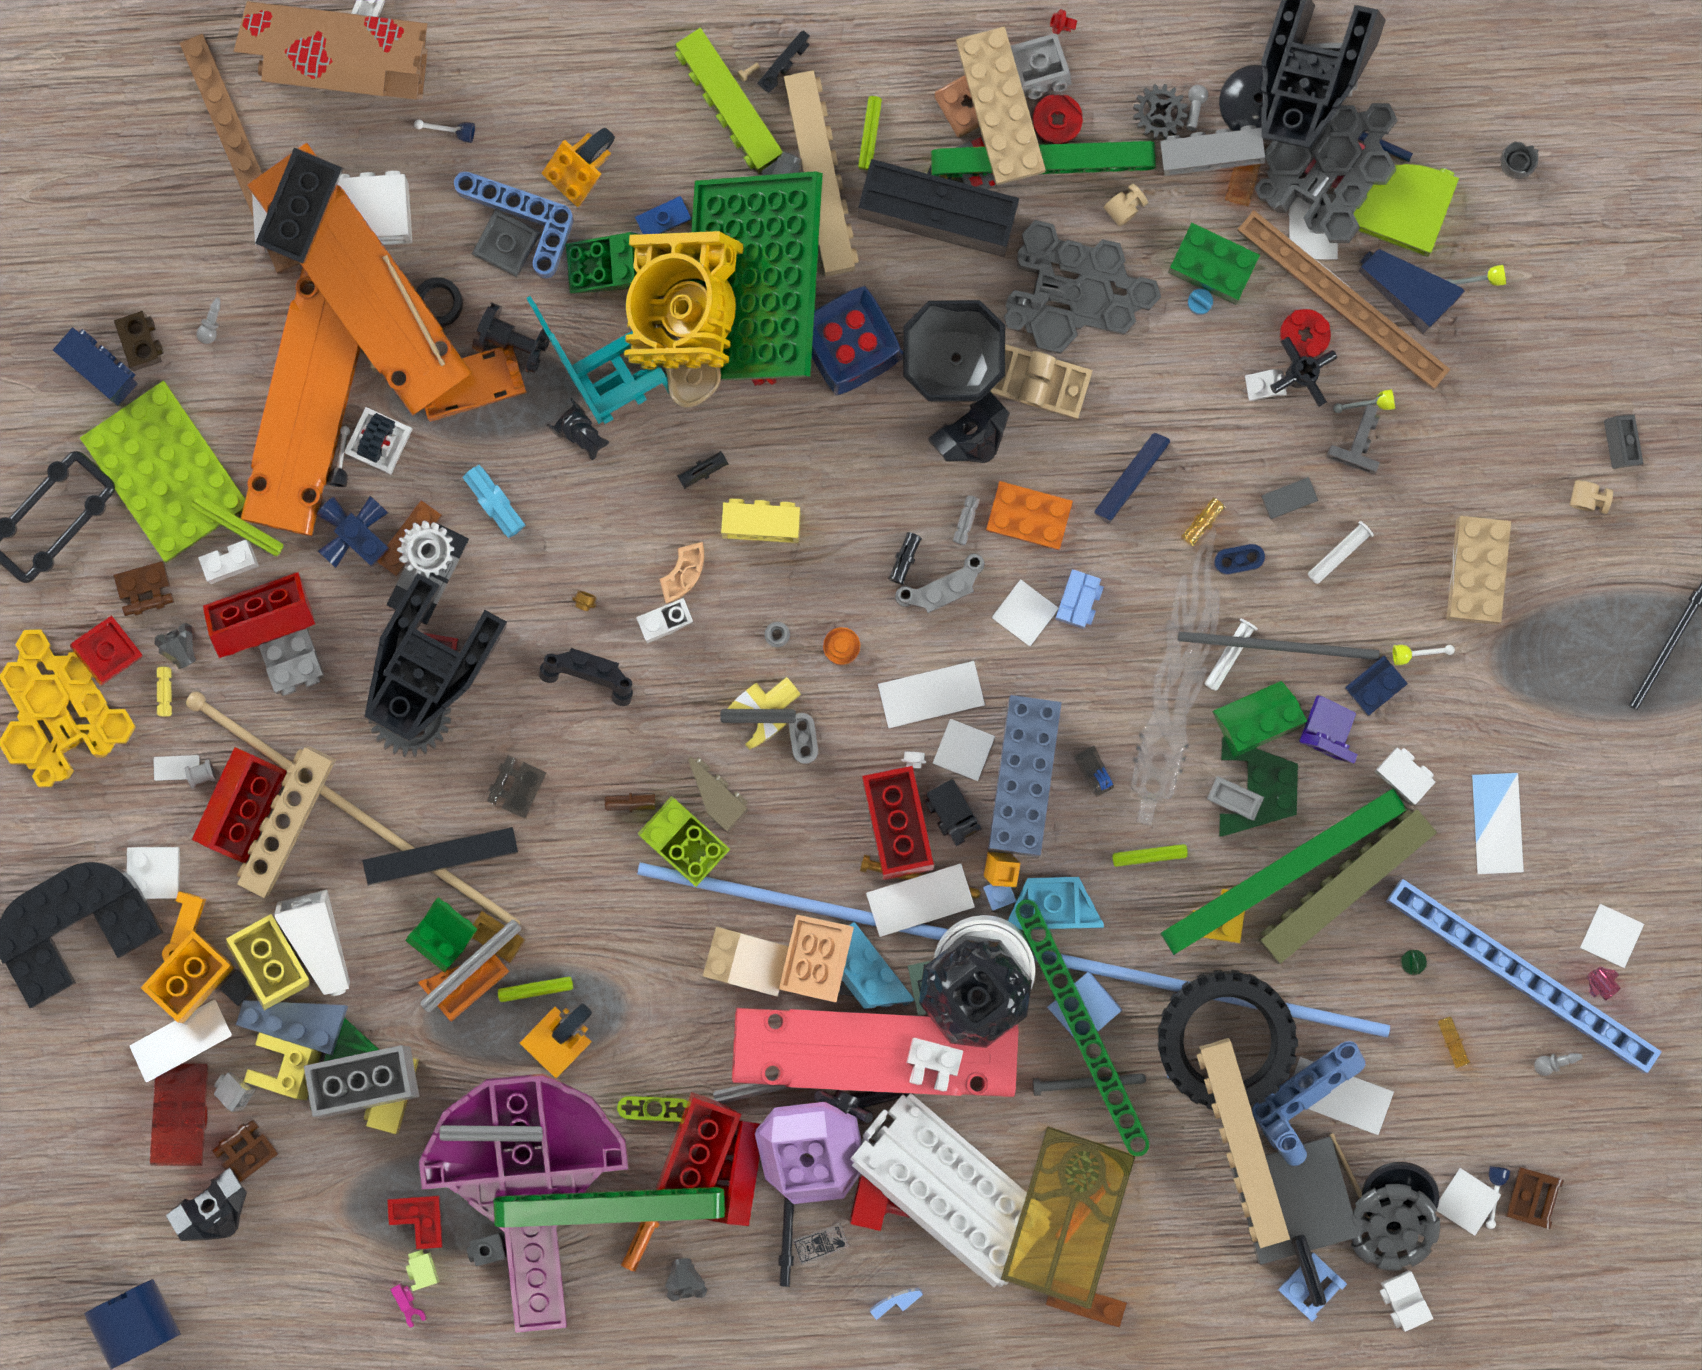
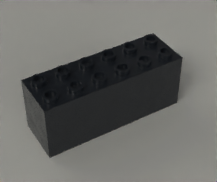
[858,159,1020,258]

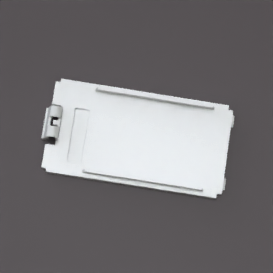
[850,1093,1051,1287]

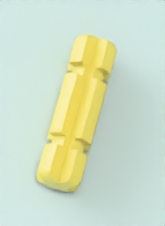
[157,667,172,717]

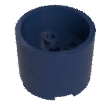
[84,1279,181,1370]

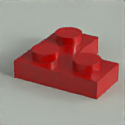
[387,1196,443,1249]

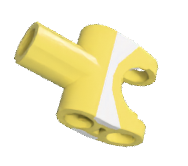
[727,677,801,750]

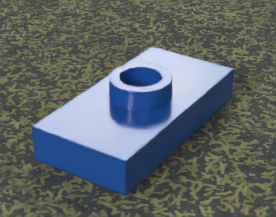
[635,196,692,234]

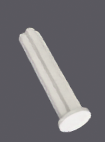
[1308,521,1374,584]
[1205,618,1258,691]

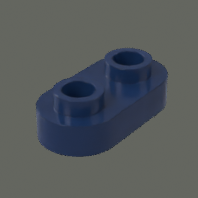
[1214,544,1265,575]

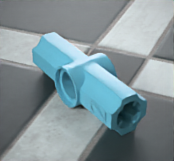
[462,464,526,538]

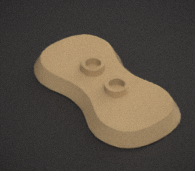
[655,306,721,408]

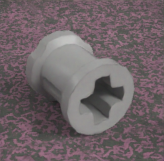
[184,759,216,789]

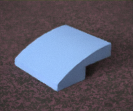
[1047,971,1122,1039]

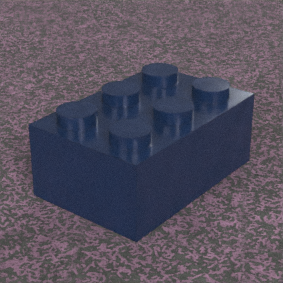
[53,327,138,406]

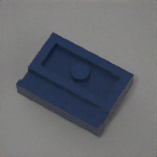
[1345,655,1408,716]

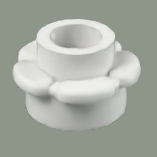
[901,751,926,768]

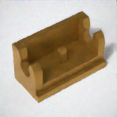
[472,911,526,963]

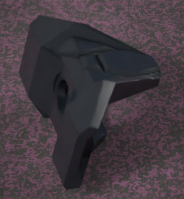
[928,391,1010,463]
[166,1168,247,1241]

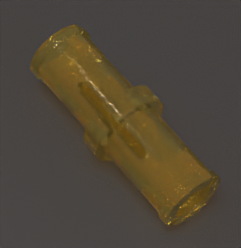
[1181,497,1226,546]

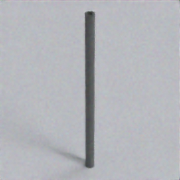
[1178,631,1380,660]

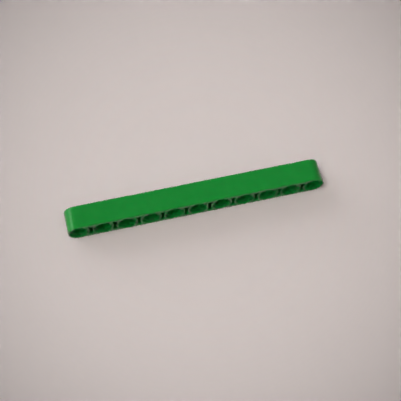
[1160,788,1407,955]
[1015,899,1150,1157]

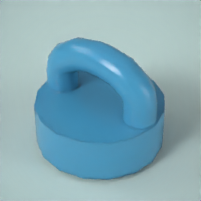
[1188,289,1213,315]

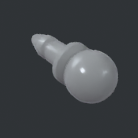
[196,298,220,344]
[1534,1053,1583,1076]

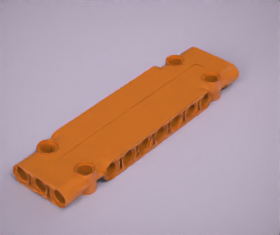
[247,143,472,416]
[241,267,361,536]

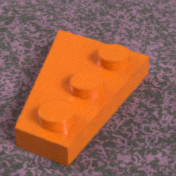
[418,954,510,1022]

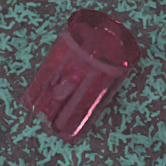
[1587,966,1621,1001]

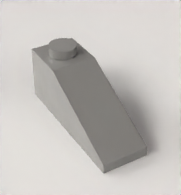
[214,1072,257,1112]

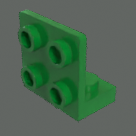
[405,898,477,973]

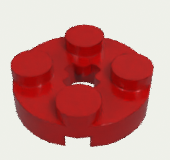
[1032,94,1083,144]
[1279,309,1331,358]

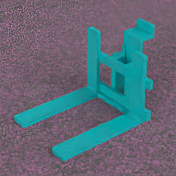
[526,296,669,424]

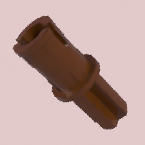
[605,793,655,813]

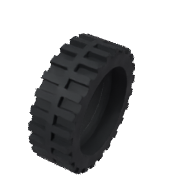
[1157,970,1298,1110]

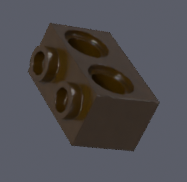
[114,311,164,372]

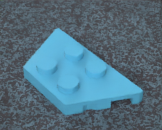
[1008,877,1104,930]
[842,922,915,1009]

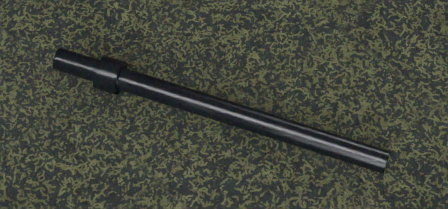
[1629,582,1702,710]
[778,1196,794,1287]

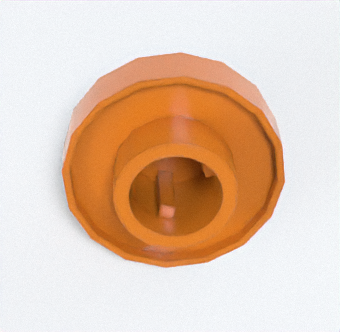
[823,627,860,665]

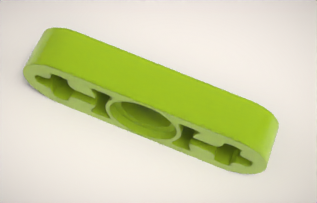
[617,1096,688,1122]

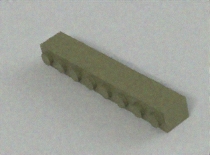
[1258,809,1437,964]

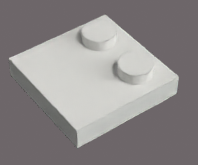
[127,847,180,899]

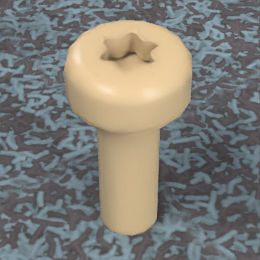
[737,63,760,82]

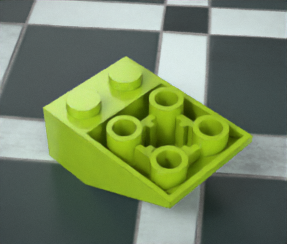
[637,796,730,887]

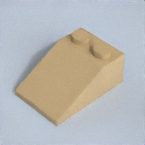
[703,927,789,997]

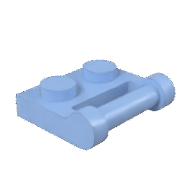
[1278,1252,1347,1322]

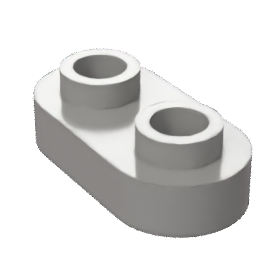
[789,713,818,764]

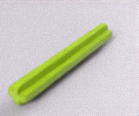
[191,494,283,557]

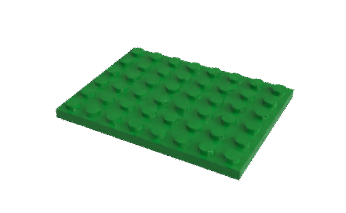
[688,171,823,381]

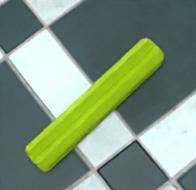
[858,96,882,171]
[1112,844,1188,867]
[498,977,573,1002]

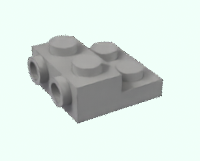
[1010,34,1071,99]
[259,628,325,696]

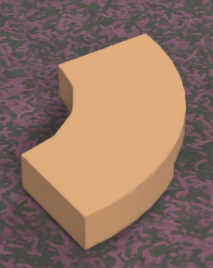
[660,542,704,604]

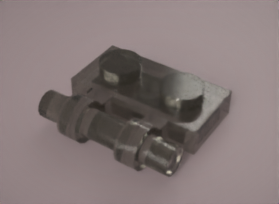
[486,755,547,819]

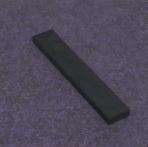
[362,827,518,886]

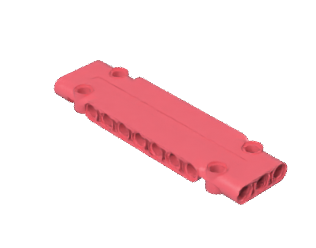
[732,1008,1018,1097]

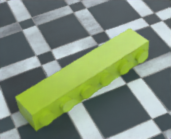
[674,27,783,174]

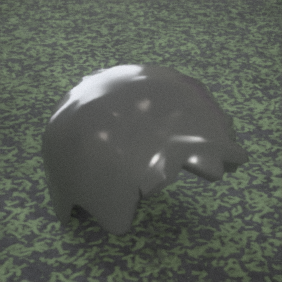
[1500,141,1539,179]

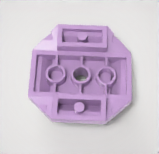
[755,1102,862,1204]

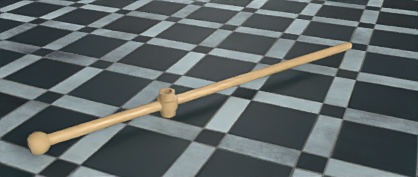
[186,691,520,925]

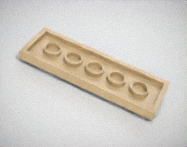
[956,27,1046,185]

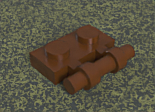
[113,561,174,616]
[212,1119,279,1183]

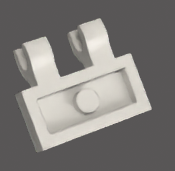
[906,1038,963,1092]

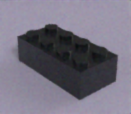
[255,148,344,264]

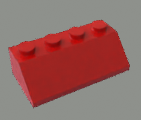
[203,572,315,658]
[191,747,287,863]
[656,1092,742,1190]
[705,1120,761,1226]

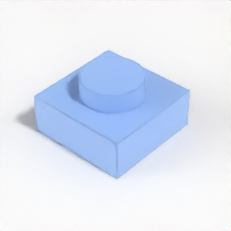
[983,884,1016,911]

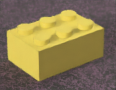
[721,499,801,543]
[226,914,309,1010]

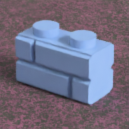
[1055,569,1104,629]

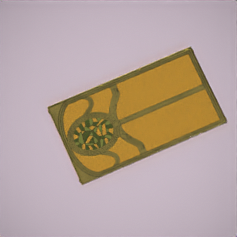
[1000,1126,1135,1309]

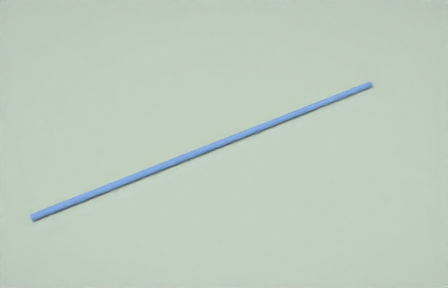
[637,862,1390,1038]

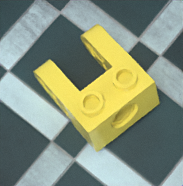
[244,1032,322,1101]

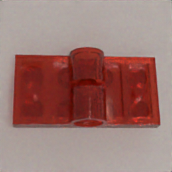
[150,1064,208,1166]

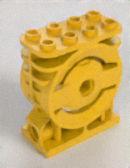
[624,231,743,369]

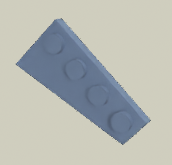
[236,1000,348,1055]

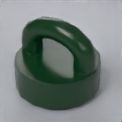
[1400,949,1427,975]

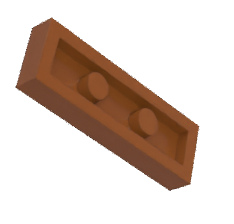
[377,500,442,577]
[1045,1280,1127,1328]

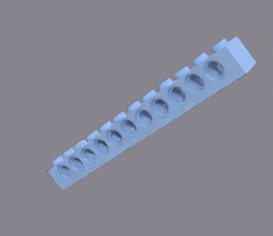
[1386,879,1662,1073]

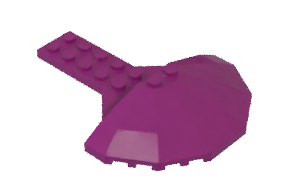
[419,1074,628,1333]

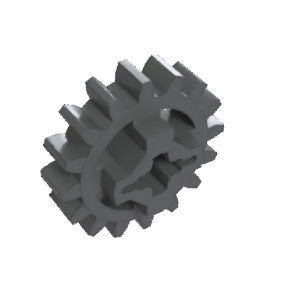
[1133,84,1188,140]

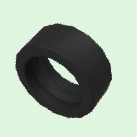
[416,277,463,327]

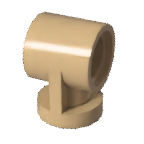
[1103,184,1148,227]
[1570,480,1613,514]

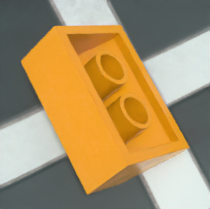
[141,931,235,1024]

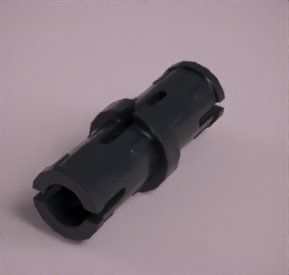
[677,451,729,489]
[888,532,922,585]

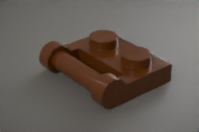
[1505,1167,1564,1229]

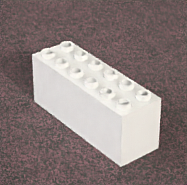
[252,171,412,253]

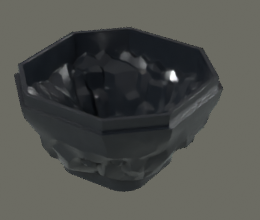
[919,935,1032,1048]

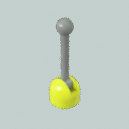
[1446,265,1506,286]
[1333,389,1395,413]

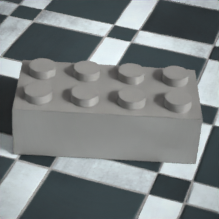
[304,1045,419,1118]

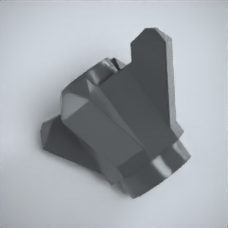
[762,151,801,175]
[154,623,196,669]
[665,1258,707,1301]

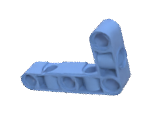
[1252,1041,1365,1166]

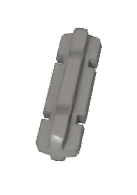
[953,495,979,545]

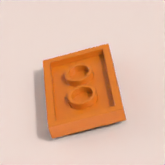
[986,481,1073,550]

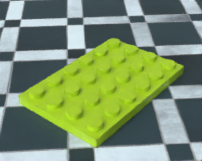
[80,380,245,563]

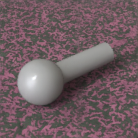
[1186,85,1208,131]

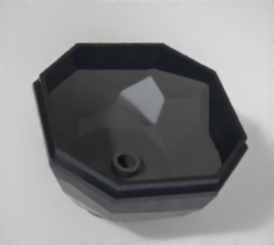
[903,300,1006,402]

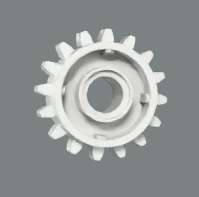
[397,521,454,578]

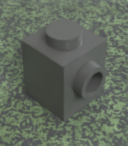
[466,1232,507,1267]

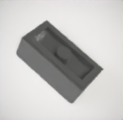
[1604,414,1643,469]

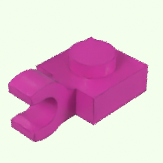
[390,1283,426,1328]

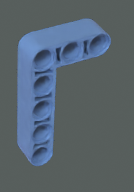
[454,172,574,279]

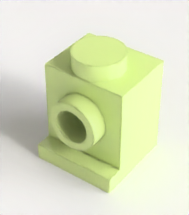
[406,1249,440,1291]

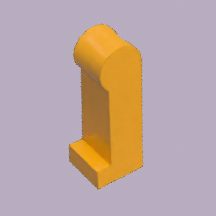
[162,891,206,961]

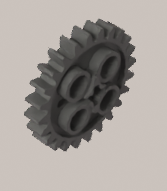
[368,708,451,757]

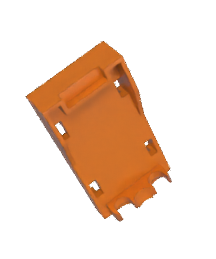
[424,345,527,422]

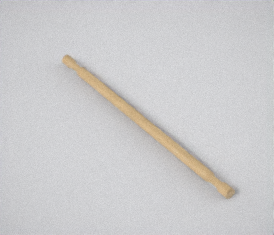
[382,255,445,366]
[1329,1133,1369,1218]

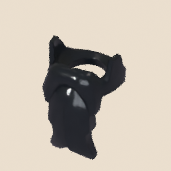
[547,398,609,460]

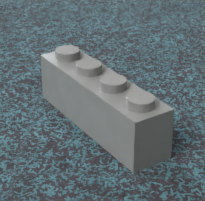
[1160,125,1265,176]

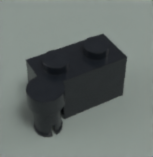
[924,778,982,847]

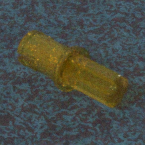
[1438,1016,1470,1068]

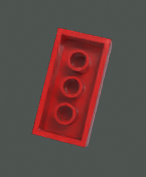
[862,766,934,880]

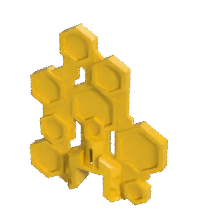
[0,630,136,788]

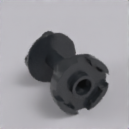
[472,302,551,373]

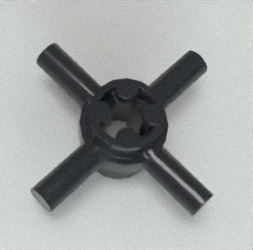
[1270,337,1337,407]
[814,1089,873,1123]

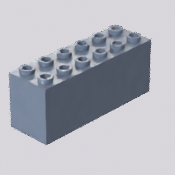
[988,695,1062,857]

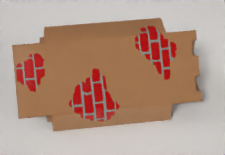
[233,1,428,100]

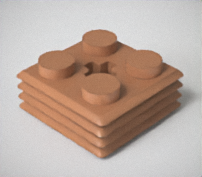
[934,75,979,138]

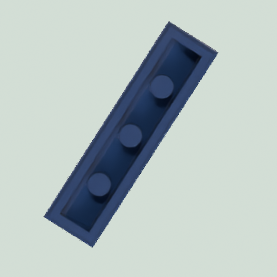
[1094,433,1170,523]

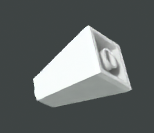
[275,889,350,996]

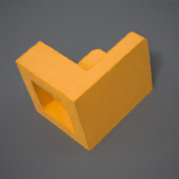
[984,852,1021,887]

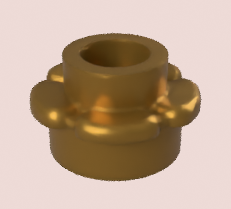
[572,590,597,611]

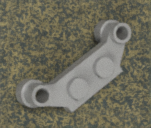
[895,554,985,613]

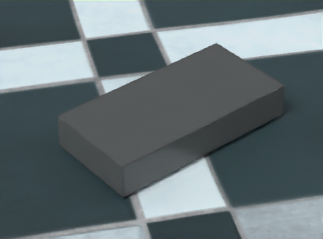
[1261,477,1318,520]

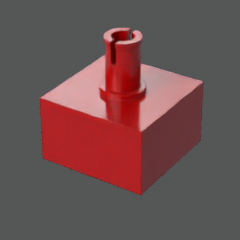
[849,1174,910,1231]

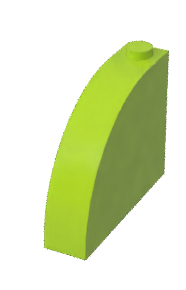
[1353,164,1459,257]

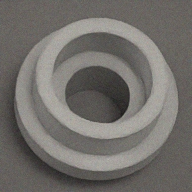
[764,622,790,647]

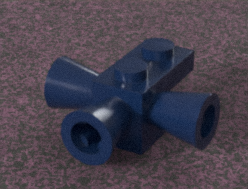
[317,496,389,568]

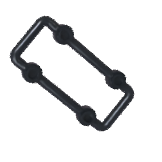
[0,451,115,583]

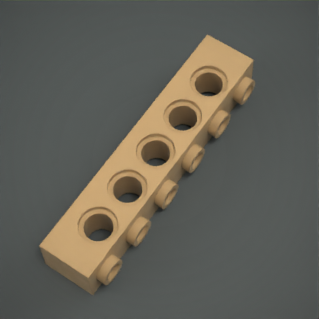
[237,746,336,898]

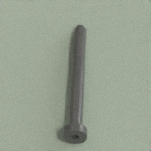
[1032,1074,1146,1096]

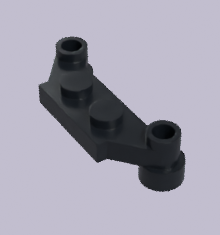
[539,648,633,706]

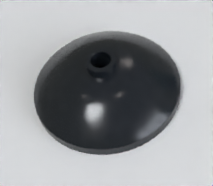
[1219,65,1264,140]
[1361,1162,1439,1230]

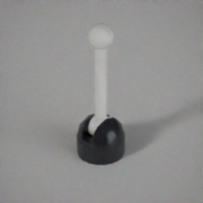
[326,426,350,487]

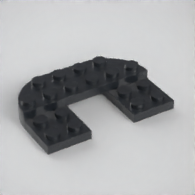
[0,862,164,1008]

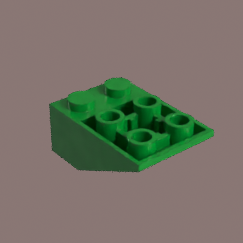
[566,232,640,294]

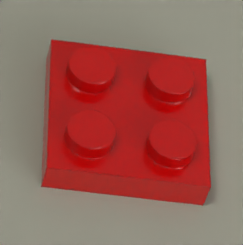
[70,615,143,686]

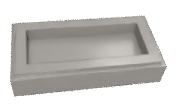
[1207,776,1264,820]

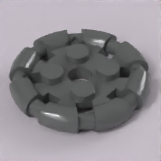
[1351,1184,1440,1271]

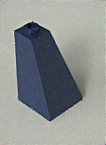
[1358,249,1465,334]

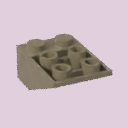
[688,756,749,833]

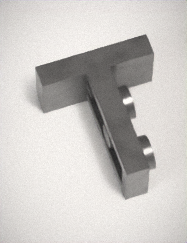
[1326,404,1380,475]

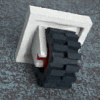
[344,407,413,475]

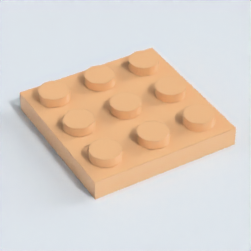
[779,915,854,1002]

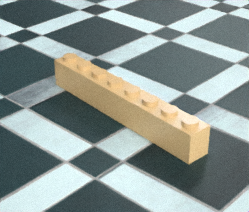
[784,70,859,277]
[1197,1038,1290,1248]

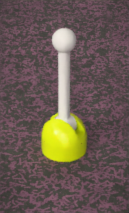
[1392,645,1455,666]

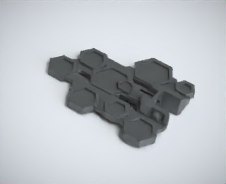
[1254,103,1398,243]
[1003,220,1161,354]

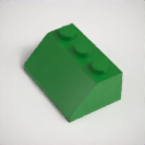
[1212,681,1307,757]

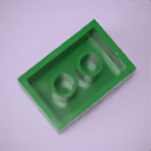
[1168,222,1260,305]

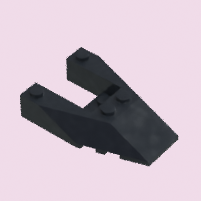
[1261,0,1386,149]
[364,573,507,742]

